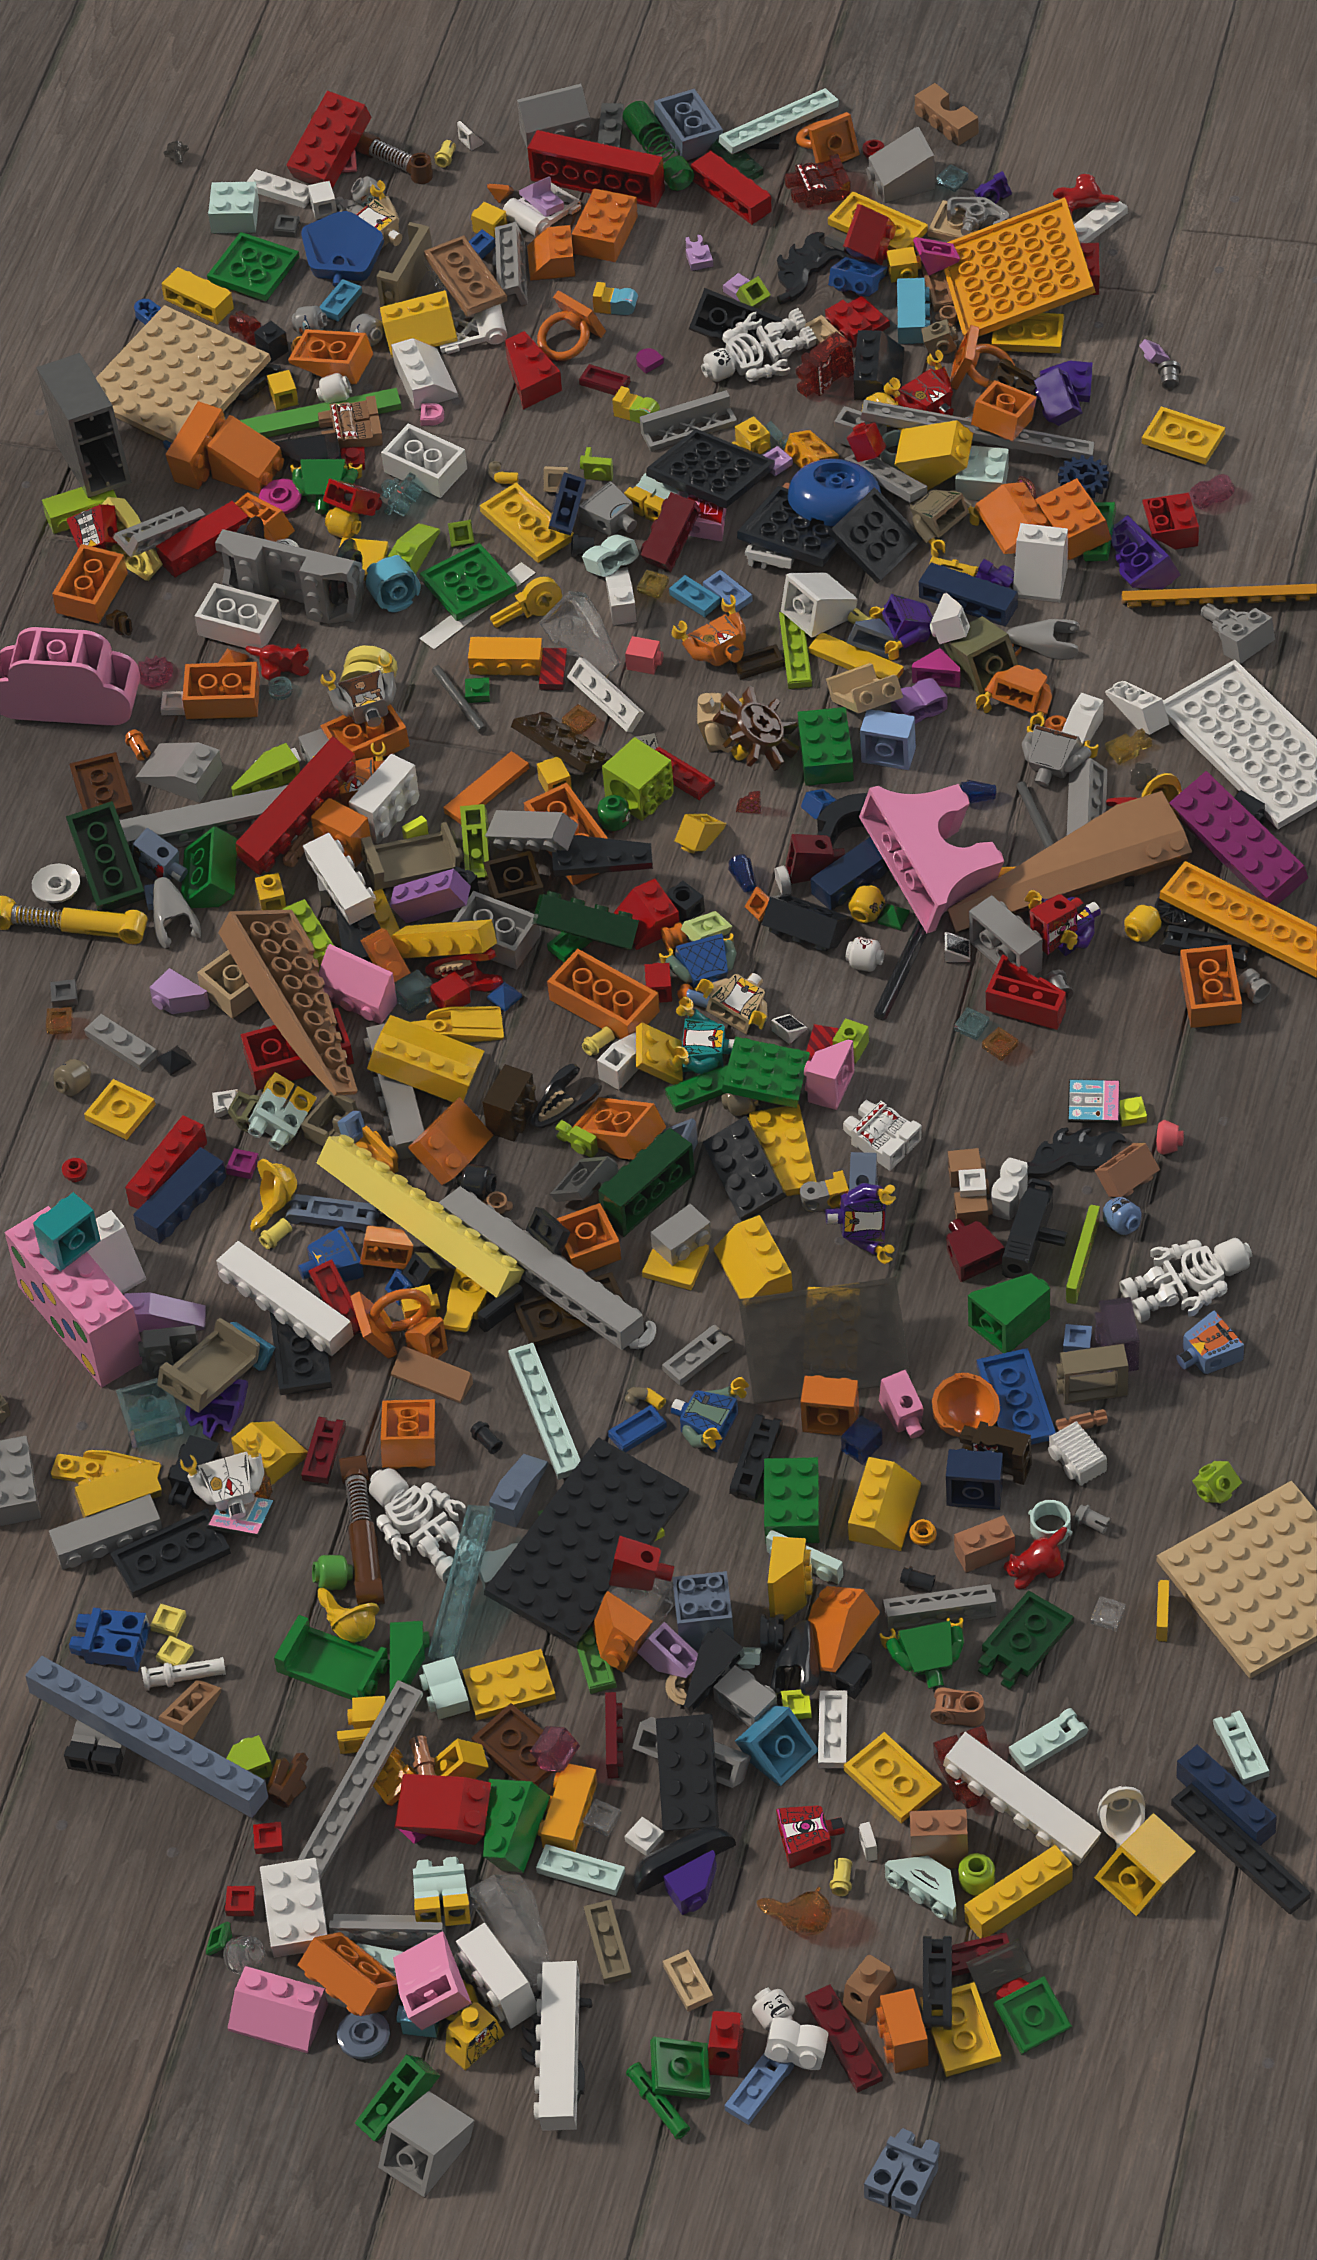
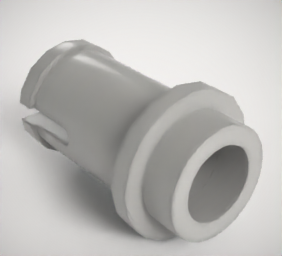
[1074,1505,1111,1534]

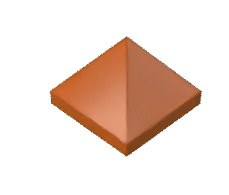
[487,184,514,203]
[218,648,249,663]
[745,887,770,922]

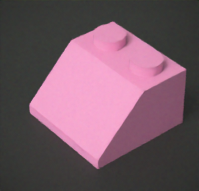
[804,1039,854,1110]

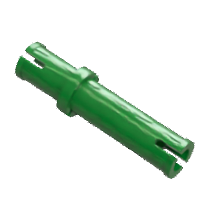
[626,2062,690,2140]

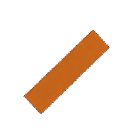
[443,751,529,824]

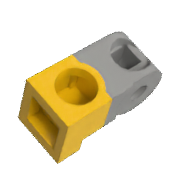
[800,1170,849,1212]

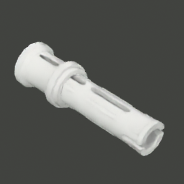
[141,1657,226,1691]

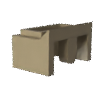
[301,1091,358,1147]

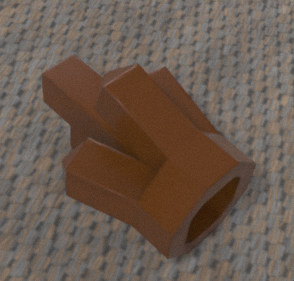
[266,1753,309,1808]

